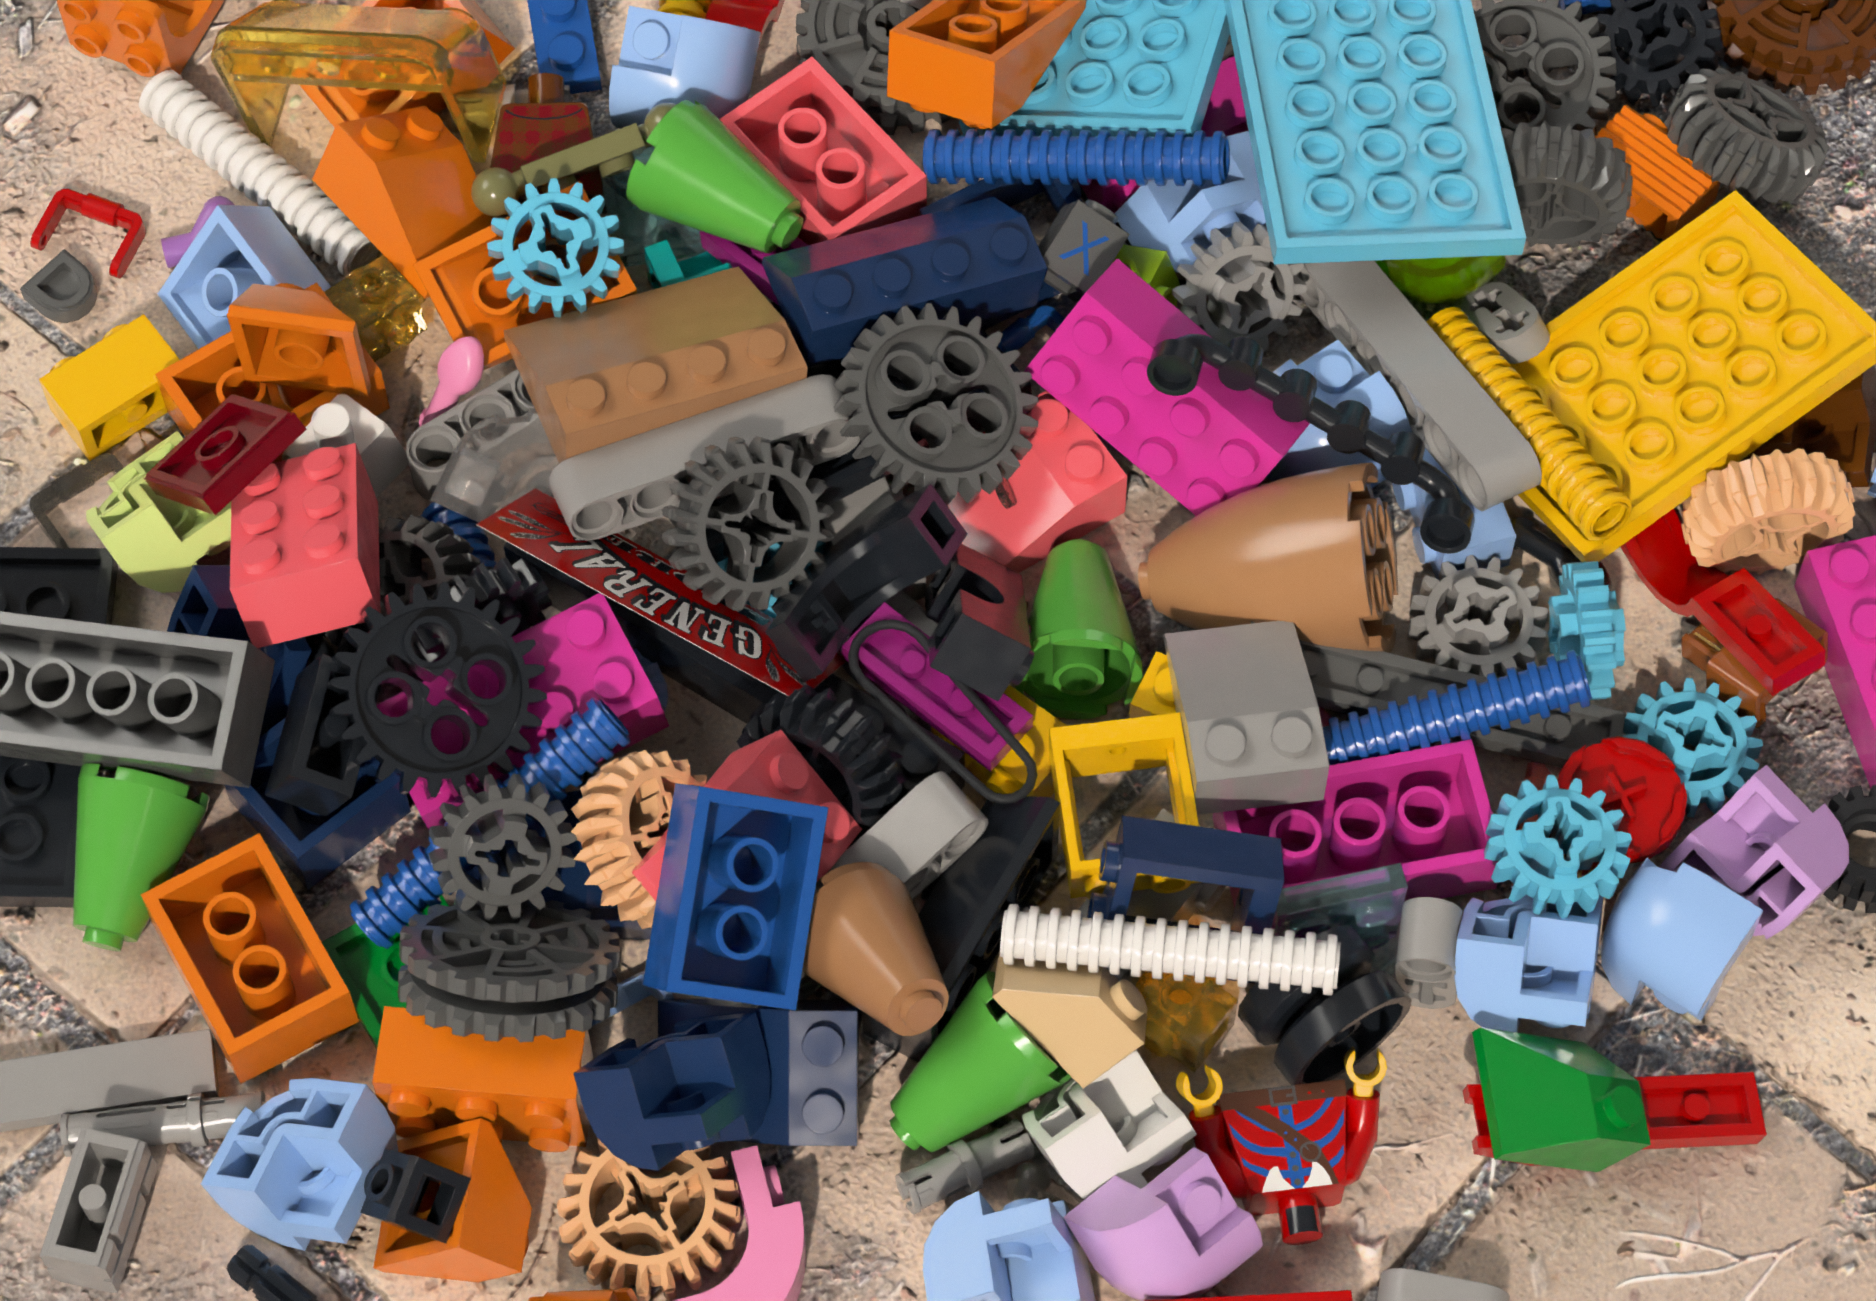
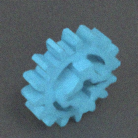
[487,178,624,317]
[1548,561,1626,700]
[1622,678,1763,818]
[1484,775,1632,918]

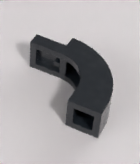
[765,484,968,682]

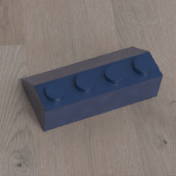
[762,197,1047,367]

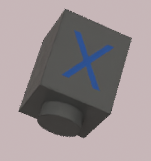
[1038,200,1130,302]

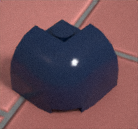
[167,565,312,736]
[573,1012,771,1171]

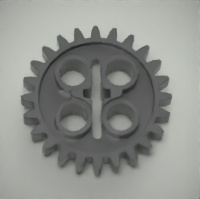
[1474,0,1617,136]
[834,303,1039,505]

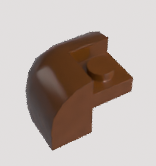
[1739,365,1876,488]

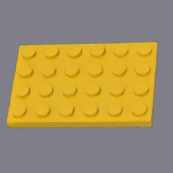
[1510,190,1876,562]

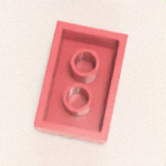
[720,57,927,245]
[230,443,381,648]

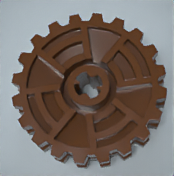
[1707,0,1876,95]

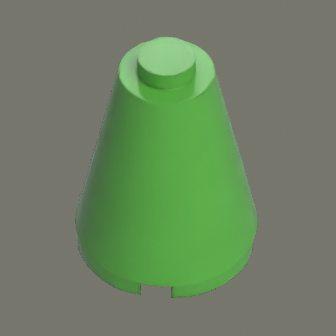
[626,100,804,254]
[1015,539,1143,719]
[73,763,210,951]
[890,971,1072,1152]

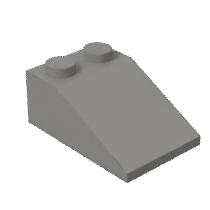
[1164,621,1329,815]

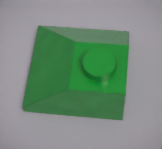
[1472,1027,1651,1172]

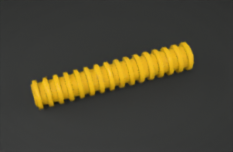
[1426,307,1632,541]

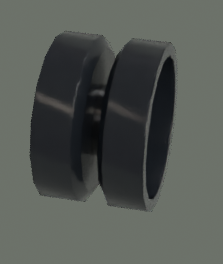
[1238,924,1412,1085]

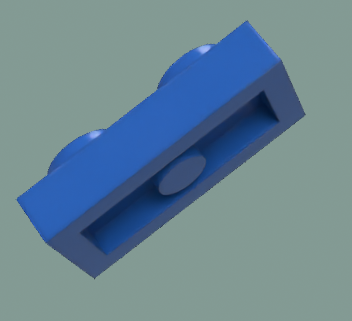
[527,0,602,94]

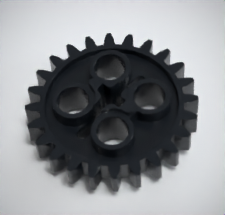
[327,582,547,800]

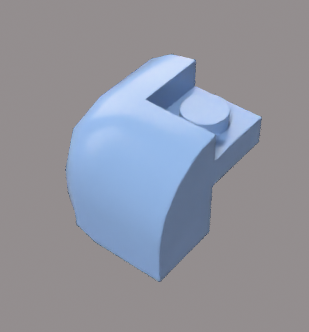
[609,6,761,129]
[1114,131,1267,272]
[1267,340,1412,488]
[1601,858,1763,1021]
[1454,886,1603,1033]
[201,1078,398,1251]
[923,1191,1095,1301]

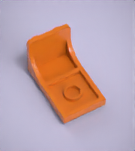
[56,0,225,77]

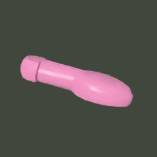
[419,336,484,427]

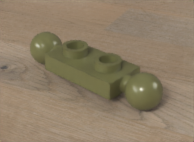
[471,103,677,217]

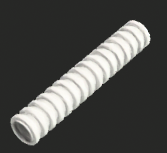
[139,70,379,278]
[1000,904,1341,996]

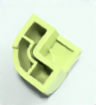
[86,431,231,593]

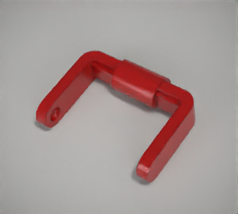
[30,189,146,279]

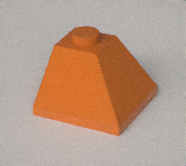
[227,283,371,397]
[373,1118,532,1283]

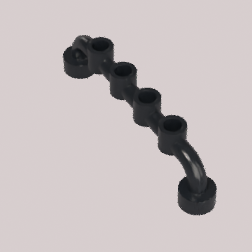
[1147,334,1475,554]

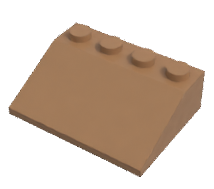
[504,266,808,464]

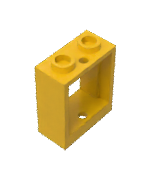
[1049,712,1202,900]

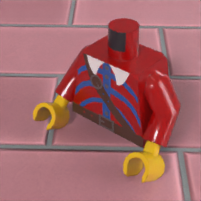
[1176,1047,1387,1245]

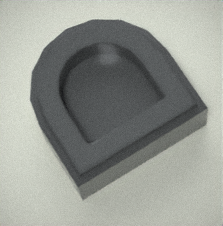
[20,249,97,323]

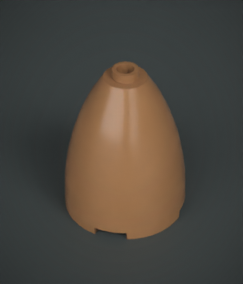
[1138,462,1398,653]

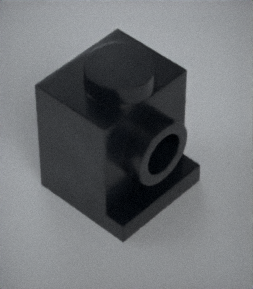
[360,1148,471,1243]

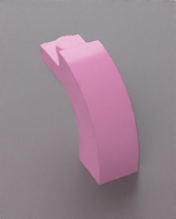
[673,1145,806,1301]

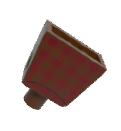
[490,73,606,216]

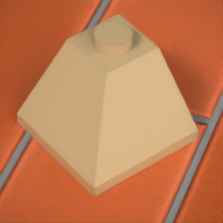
[992,949,1147,1089]

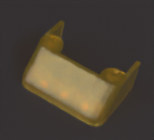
[211,0,507,163]

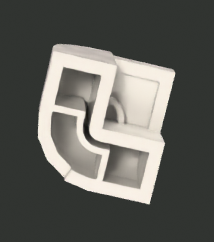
[1022,1050,1197,1199]

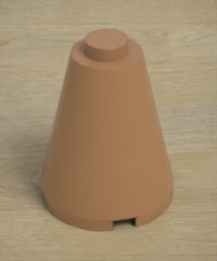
[802,862,949,1036]

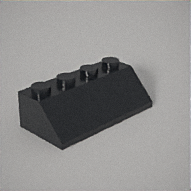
[862,796,1060,1062]

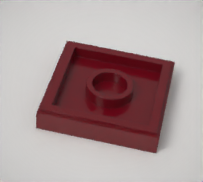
[144,394,307,516]

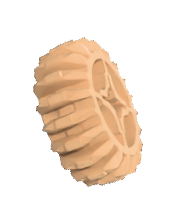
[1681,449,1856,576]
[570,750,707,929]
[557,1138,741,1301]

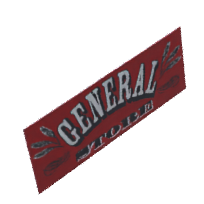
[476,488,847,696]

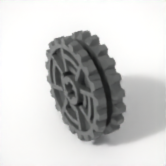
[796,0,951,135]
[398,899,620,1042]

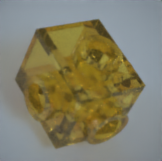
[324,255,427,362]
[1135,971,1238,1073]

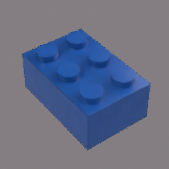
[643,783,828,1011]

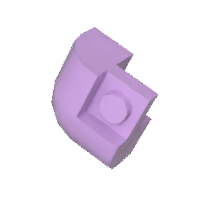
[1659,765,1849,940]
[1063,1147,1263,1301]

